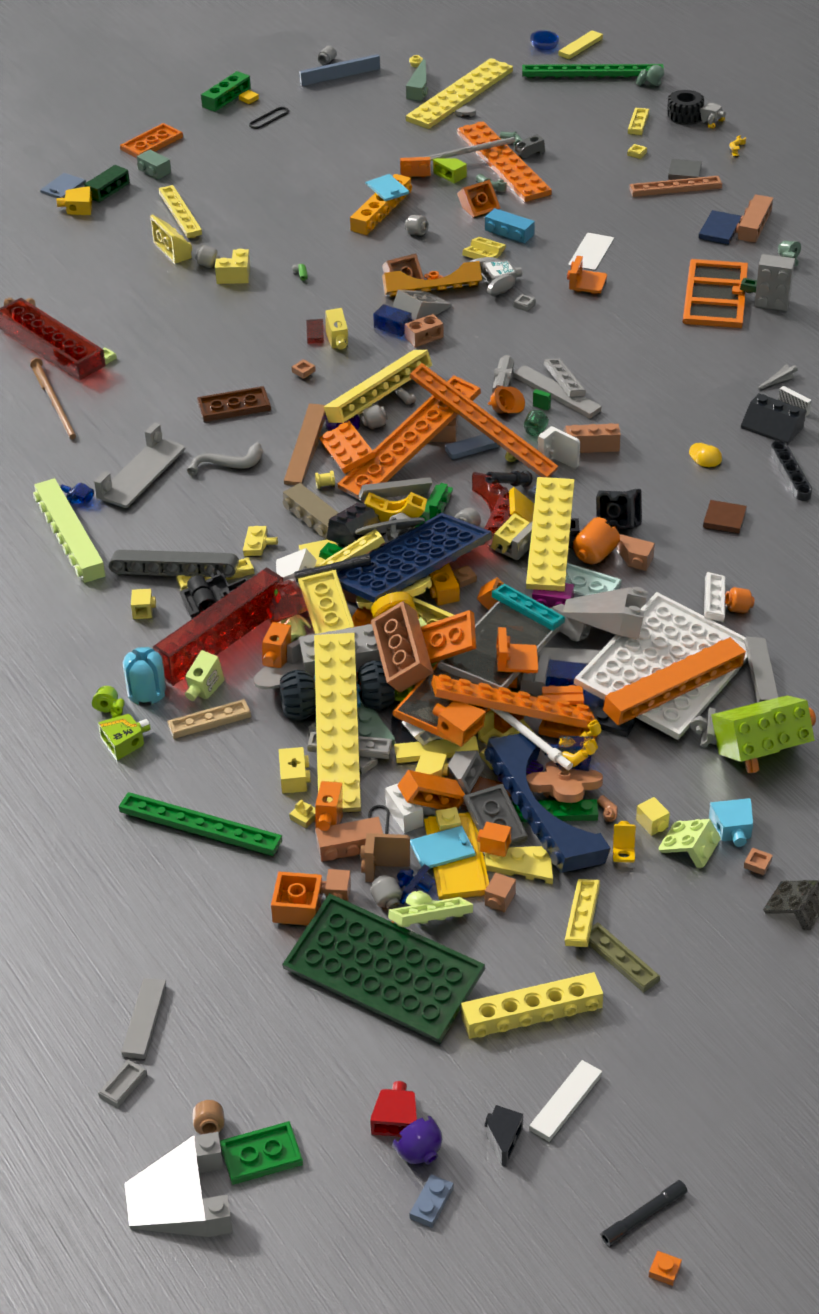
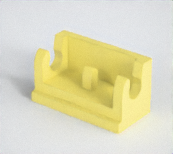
[491,513,530,553]

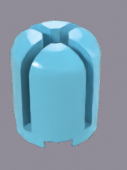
[122,647,166,704]

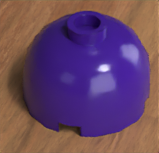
[392,1116,443,1164]

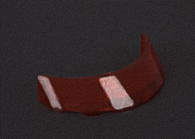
[472,472,511,536]

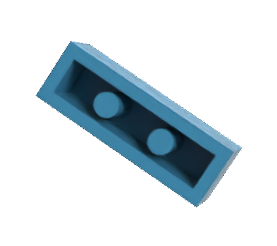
[485,208,535,243]

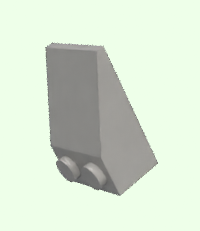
[392,290,452,321]

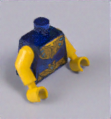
[545,720,601,771]

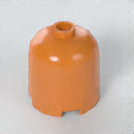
[573,517,620,565]

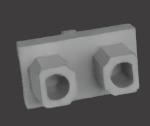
[690,707,717,748]

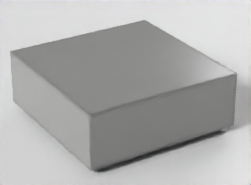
[513,294,536,311]

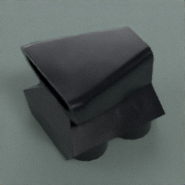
[596,489,642,529]

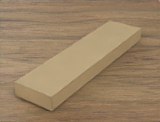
[167,699,251,739]

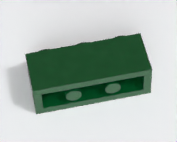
[84,165,130,203]

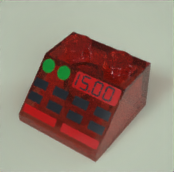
[265,580,308,623]

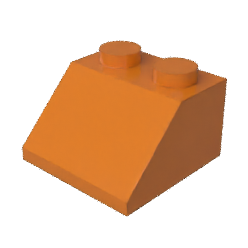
[457,180,501,218]

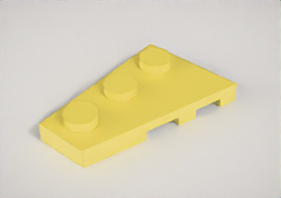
[484,846,553,884]

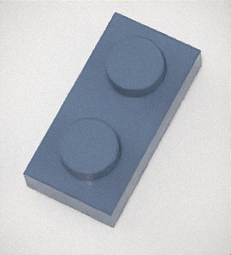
[409,1174,454,1228]

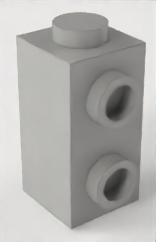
[550,604,592,642]

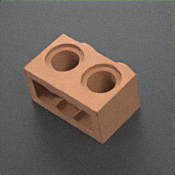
[405,314,444,347]

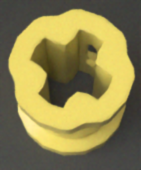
[315,471,335,489]

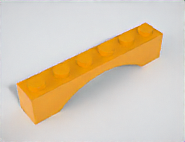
[382,261,482,297]

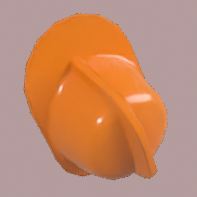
[487,386,525,414]

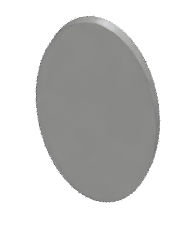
[355,518,425,541]
[254,660,305,689]

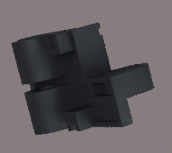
[179,570,253,620]

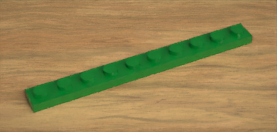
[522,64,664,78]

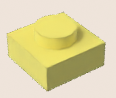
[435,807,461,831]

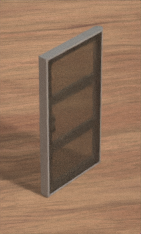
[438,601,563,689]

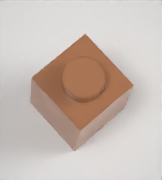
[485,873,516,912]

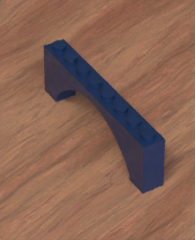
[484,731,611,873]

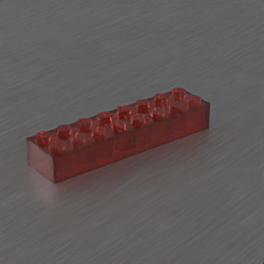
[0,298,106,381]
[153,567,285,686]

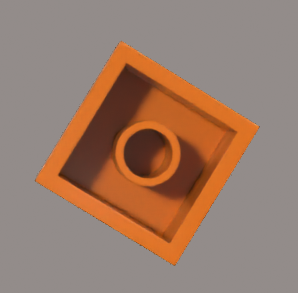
[271,871,323,925]

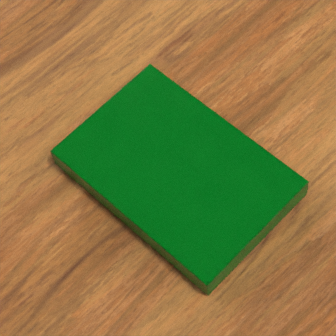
[220,1121,303,1185]

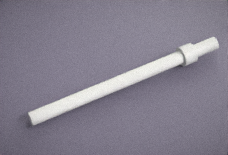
[490,708,573,770]

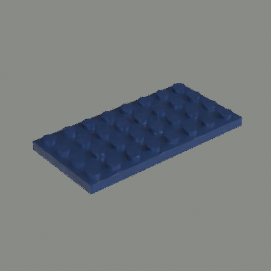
[337,513,492,603]

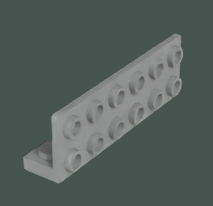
[94,422,185,508]

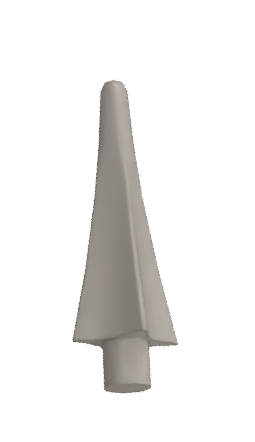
[758,364,798,389]

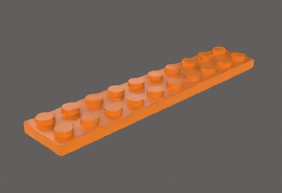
[457,121,552,202]
[337,375,481,503]

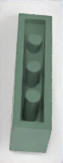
[406,59,428,101]

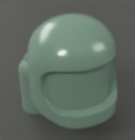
[636,65,664,86]
[778,240,801,266]

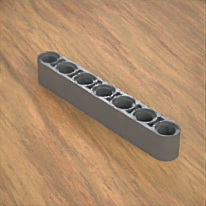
[108,550,239,578]

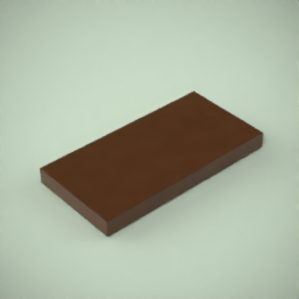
[197,386,271,422]

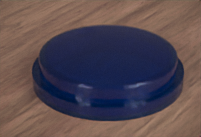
[530,30,559,50]

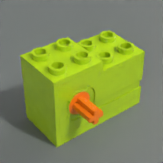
[711,695,816,773]

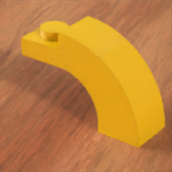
[364,492,427,522]

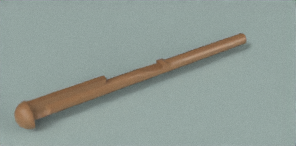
[30,357,76,440]

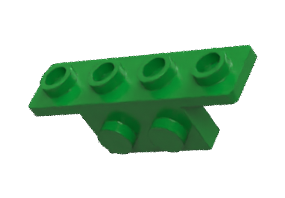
[415,483,453,527]

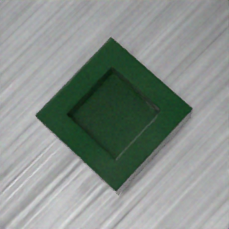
[740,278,757,293]

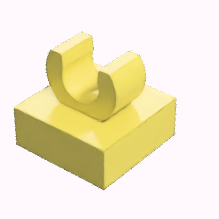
[289,799,315,828]

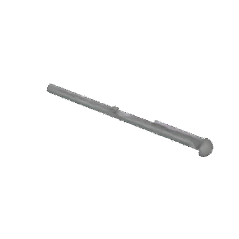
[407,137,515,161]

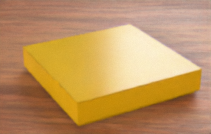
[509,487,535,523]

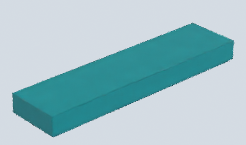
[492,583,565,631]

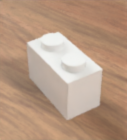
[385,783,423,833]

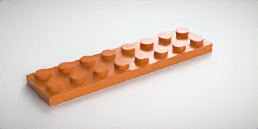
[431,674,595,729]

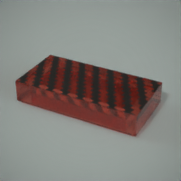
[306,319,324,344]

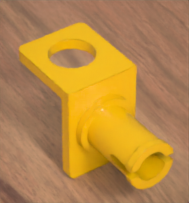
[613,821,636,863]

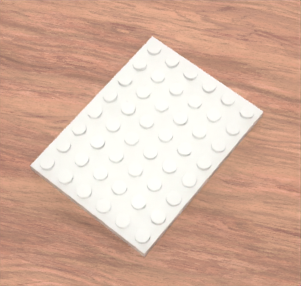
[574,592,748,740]

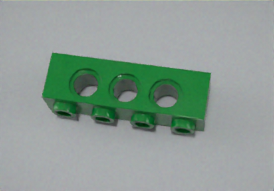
[201,71,251,112]

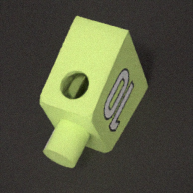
[185,650,225,701]

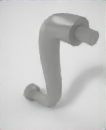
[187,442,263,476]

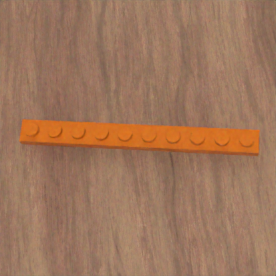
[410,363,558,478]

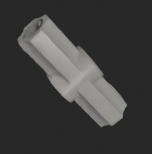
[492,355,514,393]

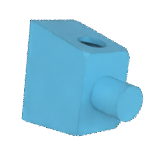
[709,798,753,847]

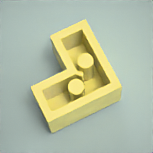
[215,248,250,284]

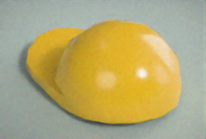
[689,443,722,467]

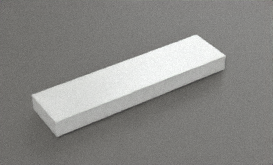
[704,572,725,622]
[529,1060,602,1142]

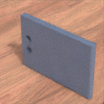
[40,173,86,198]

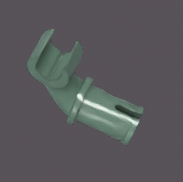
[500,131,522,149]
[476,174,507,191]

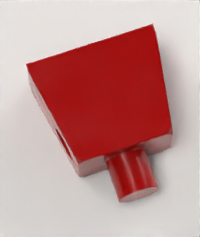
[370,1081,417,1137]

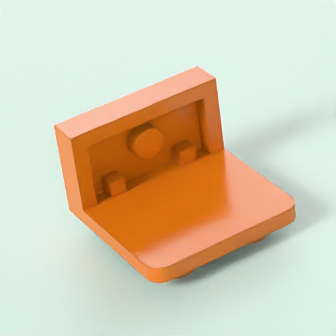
[400,157,431,177]
[567,256,607,294]

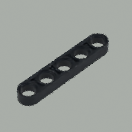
[770,440,812,501]

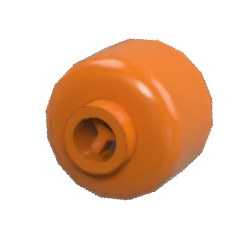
[725,587,755,614]

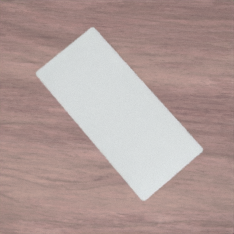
[568,233,614,270]

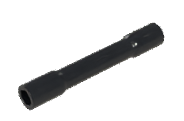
[294,553,371,583]
[600,1180,688,1246]

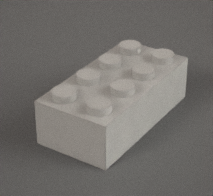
[299,624,381,679]

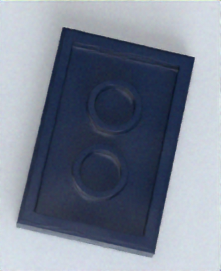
[698,210,742,244]

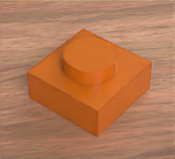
[648,1251,682,1286]

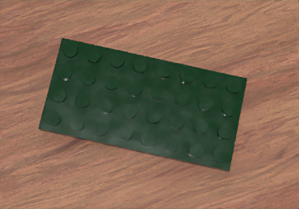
[282,893,486,1043]

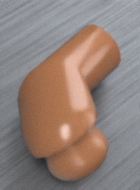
[597,795,618,822]

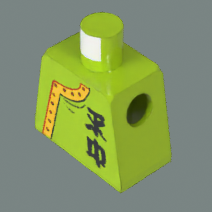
[98,714,151,760]

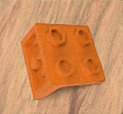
[496,627,538,673]

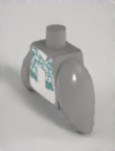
[470,257,522,296]

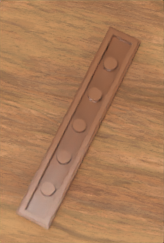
[629,176,722,197]

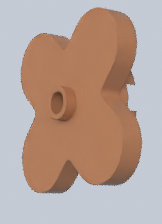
[526,761,603,803]

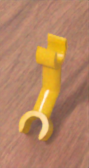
[729,135,746,156]

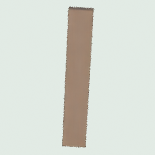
[284,403,327,485]

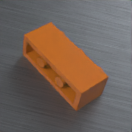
[397,770,465,810]

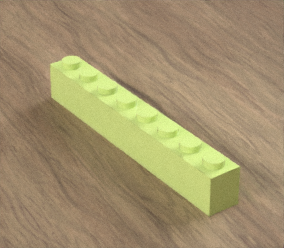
[33,478,105,583]

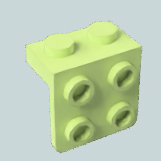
[659,819,721,868]

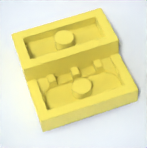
[462,237,506,259]

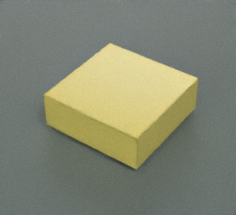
[627,144,647,159]

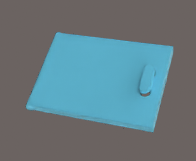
[365,174,409,201]
[410,826,476,870]

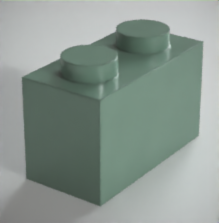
[137,150,171,179]

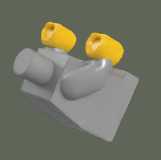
[700,103,726,129]

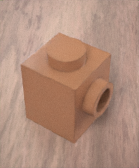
[322,869,351,902]

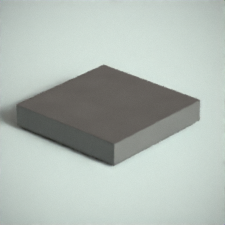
[668,159,702,180]

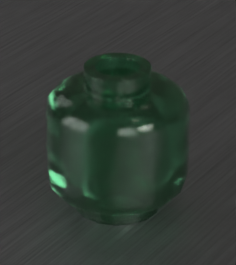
[523,410,549,436]

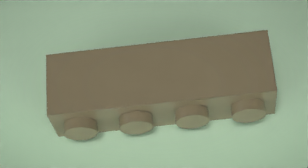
[283,483,338,540]

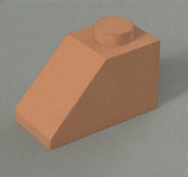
[617,534,655,571]

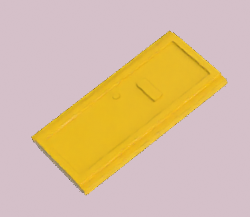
[424,812,489,900]

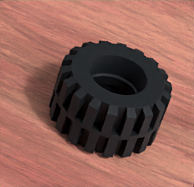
[667,90,704,123]

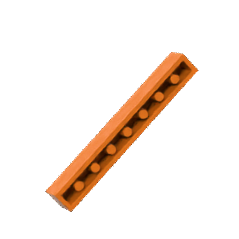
[603,637,746,726]

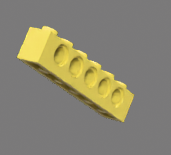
[461,972,603,1039]

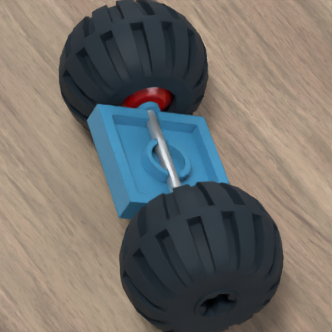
[280,660,395,720]

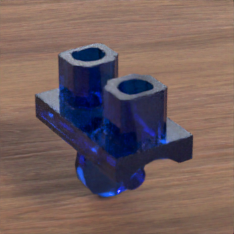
[397,864,436,904]

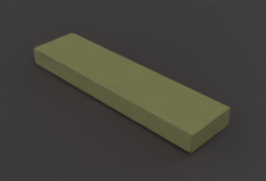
[588,922,660,993]

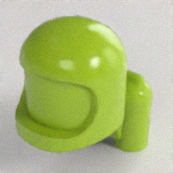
[92,685,125,718]

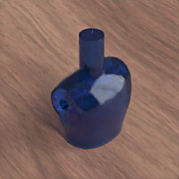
[60,483,94,505]

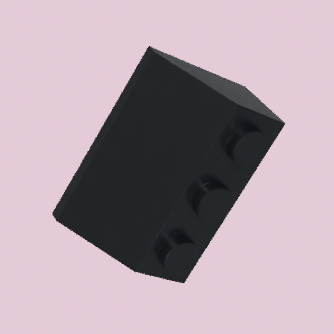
[740,393,806,445]
[327,503,386,546]

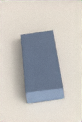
[445,434,499,460]

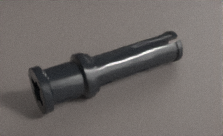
[485,470,533,487]

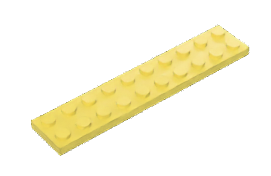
[406,59,513,129]
[314,633,361,812]

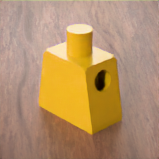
[56,186,92,215]

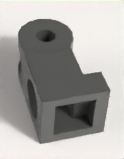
[515,134,545,158]

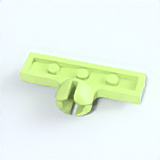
[388,891,473,927]

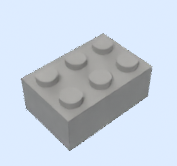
[754,254,795,311]

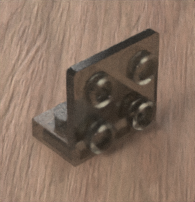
[763,880,819,930]

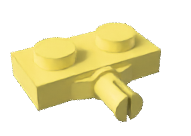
[243,526,278,556]

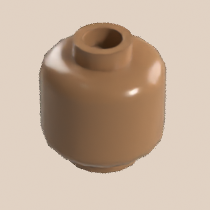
[192,1100,225,1135]

